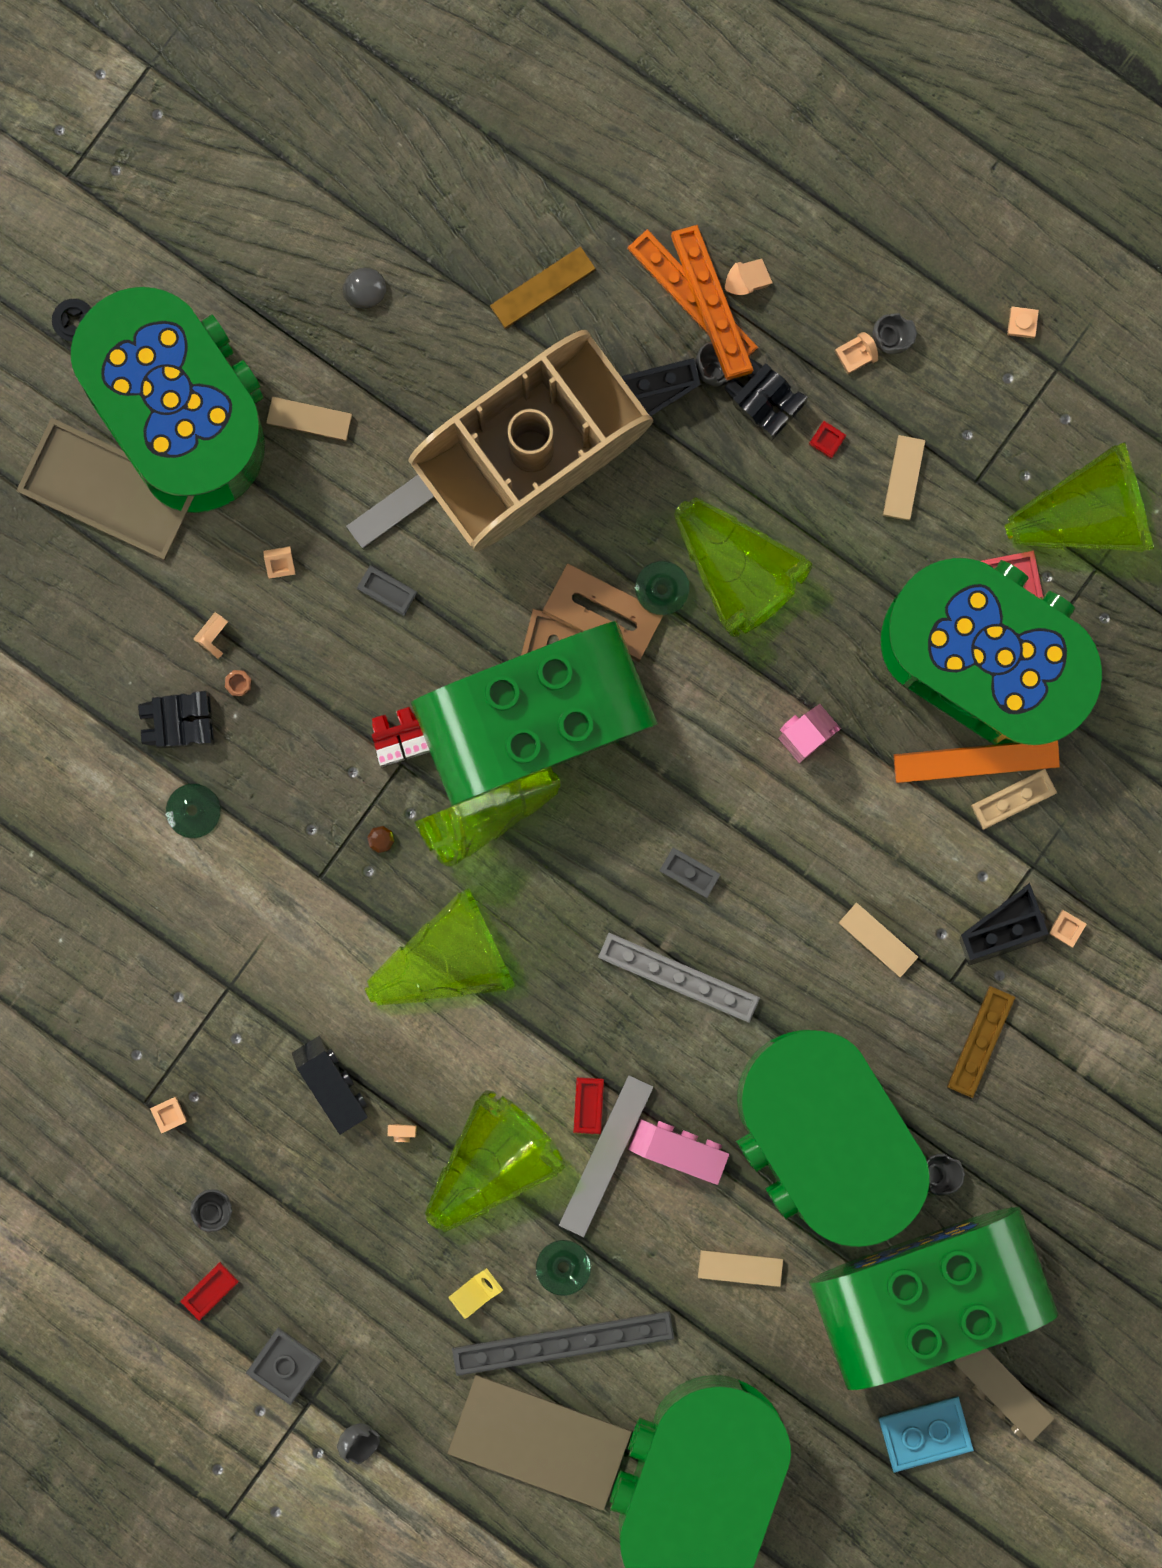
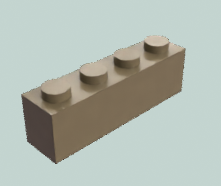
[952,1348,1055,1442]

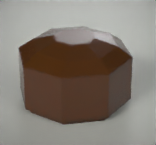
[367,826,395,853]

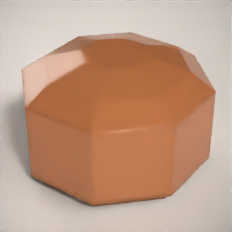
[225,670,252,697]

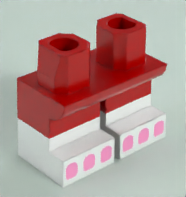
[371,707,430,767]

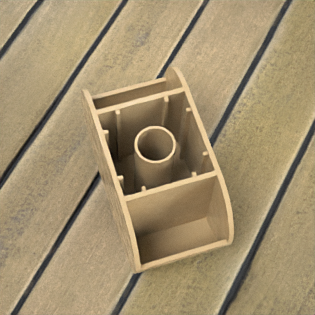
[409,330,653,551]

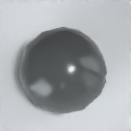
[343,267,386,309]
[872,313,917,354]
[695,342,731,386]
[926,1154,965,1196]
[190,1189,232,1232]
[337,1423,380,1464]

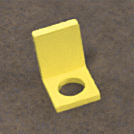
[449,1268,503,1319]

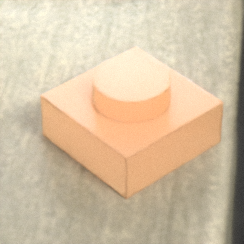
[1007,307,1039,339]
[263,547,295,579]
[1049,910,1087,948]
[150,1097,188,1134]
[388,1124,417,1142]

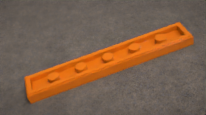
[671,225,753,381]
[627,229,758,357]
[893,740,1060,783]

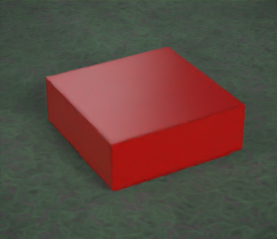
[809,421,846,459]

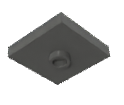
[246,1327,323,1405]

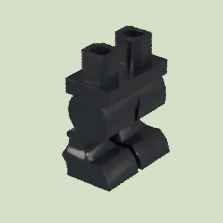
[725,358,808,441]
[138,691,215,749]

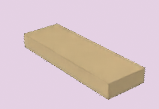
[266,397,352,442]
[883,435,925,521]
[971,769,1057,830]
[838,902,918,978]
[698,1250,783,1287]

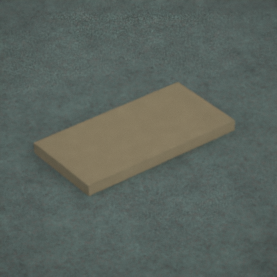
[16,418,194,561]
[447,1374,632,1511]

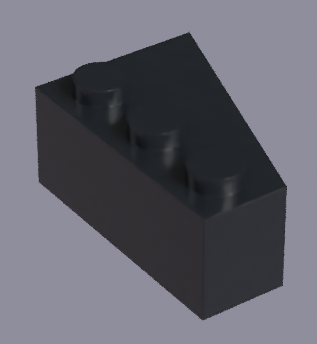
[621,358,701,416]
[959,883,1049,966]
[292,1035,368,1135]

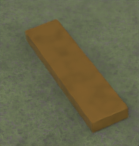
[490,246,596,329]
[947,986,1015,1098]

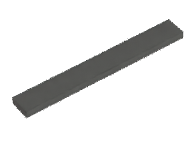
[452,1311,674,1376]

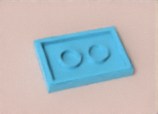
[878,1396,974,1472]

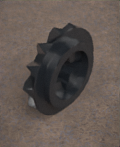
[52,299,91,342]

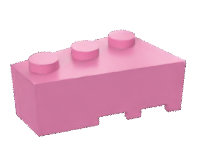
[778,704,841,763]
[628,1119,729,1185]

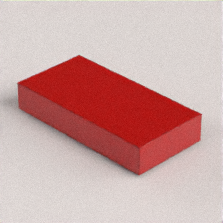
[573,1077,604,1134]
[180,1262,240,1321]

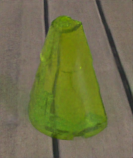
[1005,442,1154,552]
[674,497,812,637]
[415,768,561,867]
[364,888,516,1006]
[425,1090,565,1232]

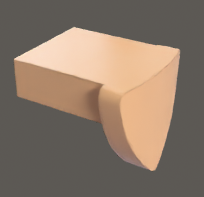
[725,259,772,295]
[835,332,878,374]
[194,612,228,659]

